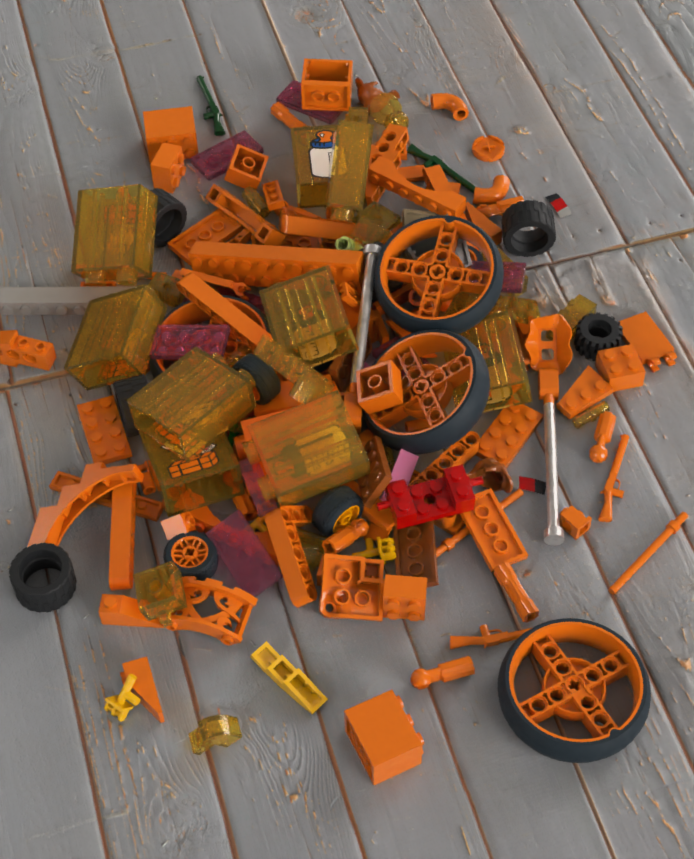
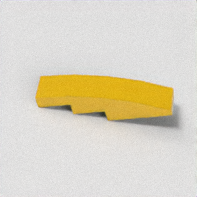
[250,641,328,714]

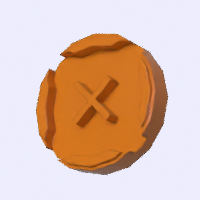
[472,135,505,162]

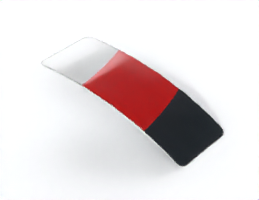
[545,193,572,218]
[510,476,546,495]

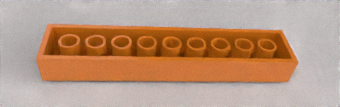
[188,241,365,294]

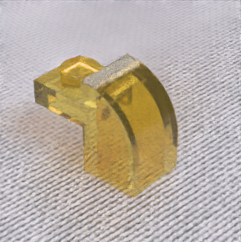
[188,715,242,755]

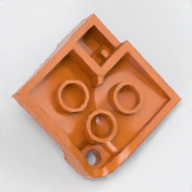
[319,553,385,622]

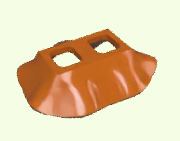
[524,314,573,375]

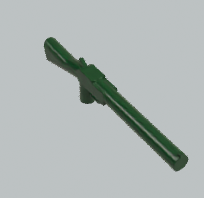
[196,75,226,136]
[407,144,475,194]

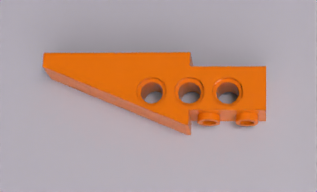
[365,123,409,209]
[0,330,57,371]

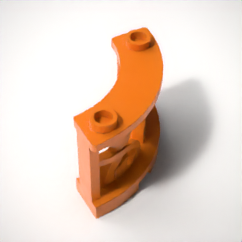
[158,576,258,645]

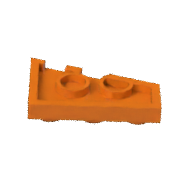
[557,365,614,419]

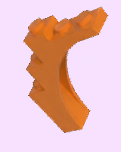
[27,462,144,547]

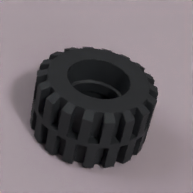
[574,312,623,361]

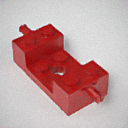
[376,464,484,530]

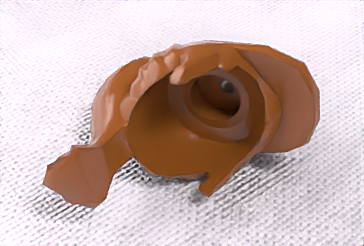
[355,77,400,114]
[467,458,513,493]

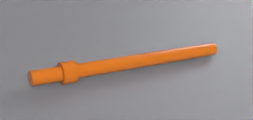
[436,488,524,557]
[608,511,688,595]

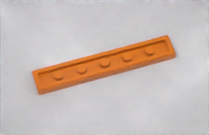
[49,471,165,522]

